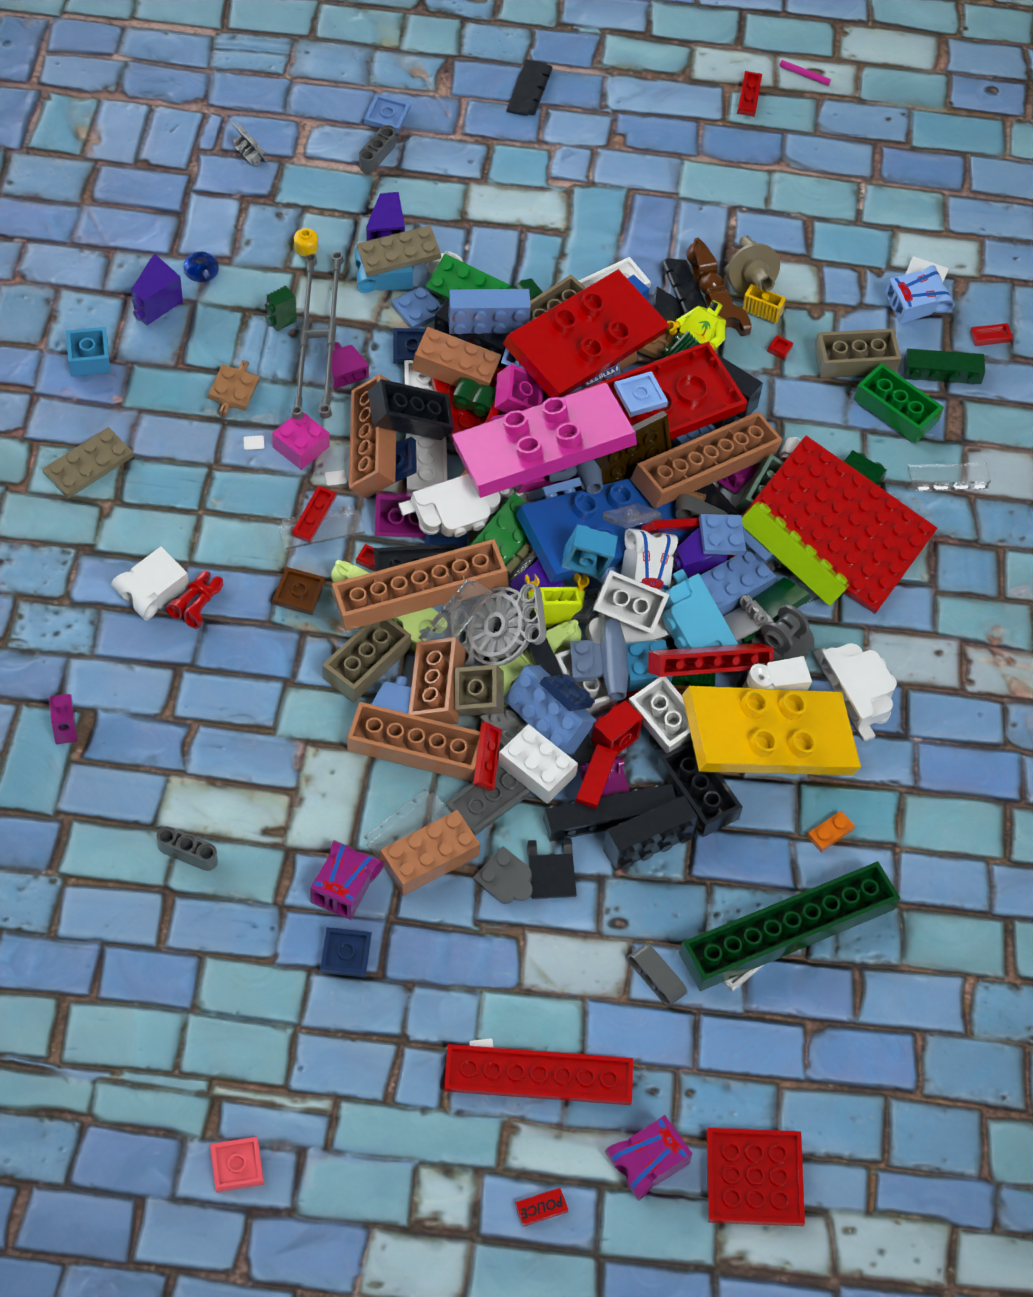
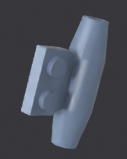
[548,459,603,494]
[570,619,629,701]

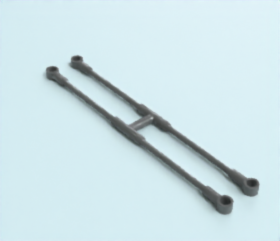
[291,252,344,420]

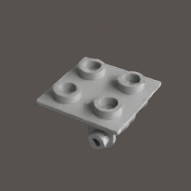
[231,121,267,166]
[723,595,774,641]
[480,707,526,751]

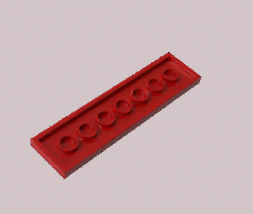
[444,1044,634,1106]

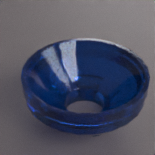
[184,251,219,282]

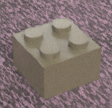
[455,665,504,716]

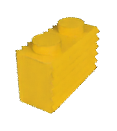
[742,284,786,324]

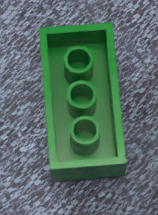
[426,254,512,301]
[854,363,944,444]
[468,493,529,566]

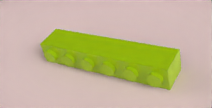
[742,502,849,606]

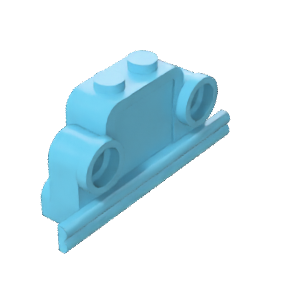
[662,569,739,649]

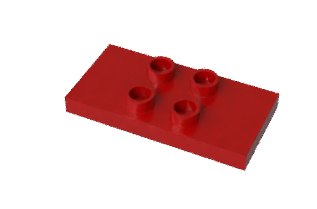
[503,269,669,398]
[568,341,747,440]

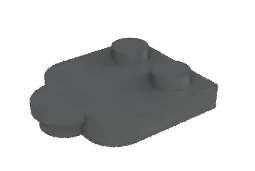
[473,846,533,904]

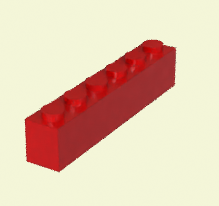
[648,643,774,677]

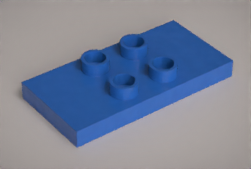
[516,478,694,583]

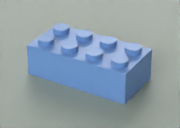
[448,289,531,334]
[700,548,776,616]
[504,665,597,754]

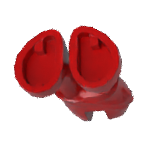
[166,569,223,629]

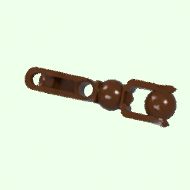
[686,237,752,336]

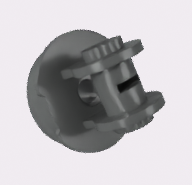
[751,605,814,662]

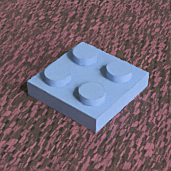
[614,371,668,417]

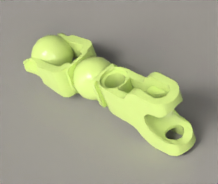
[331,560,447,652]
[499,619,582,708]

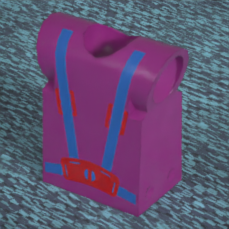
[310,840,384,920]
[604,1115,693,1201]

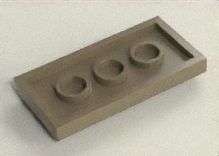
[357,225,441,277]
[43,427,134,499]

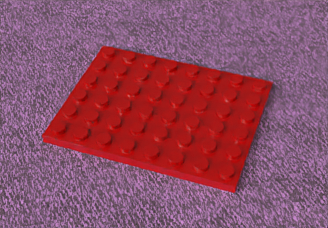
[742,435,938,614]

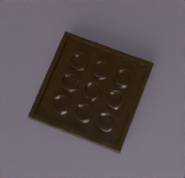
[595,411,672,485]

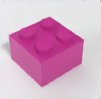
[495,364,543,413]
[272,412,330,470]

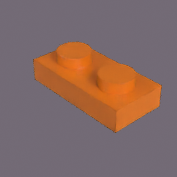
[807,811,855,853]

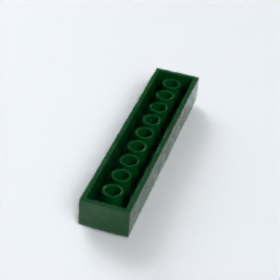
[679,861,900,991]

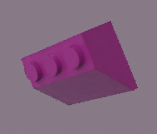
[375,491,426,538]

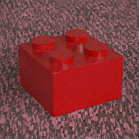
[591,700,643,755]

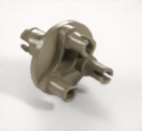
[724,235,780,294]

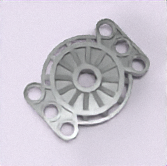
[450,584,546,667]

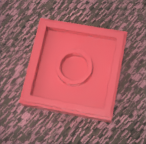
[210,1137,264,1193]

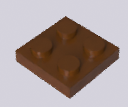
[272,567,326,615]

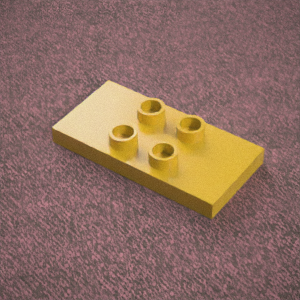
[682,686,861,775]

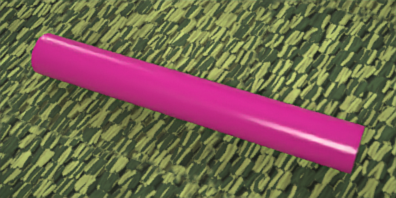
[779,60,831,86]

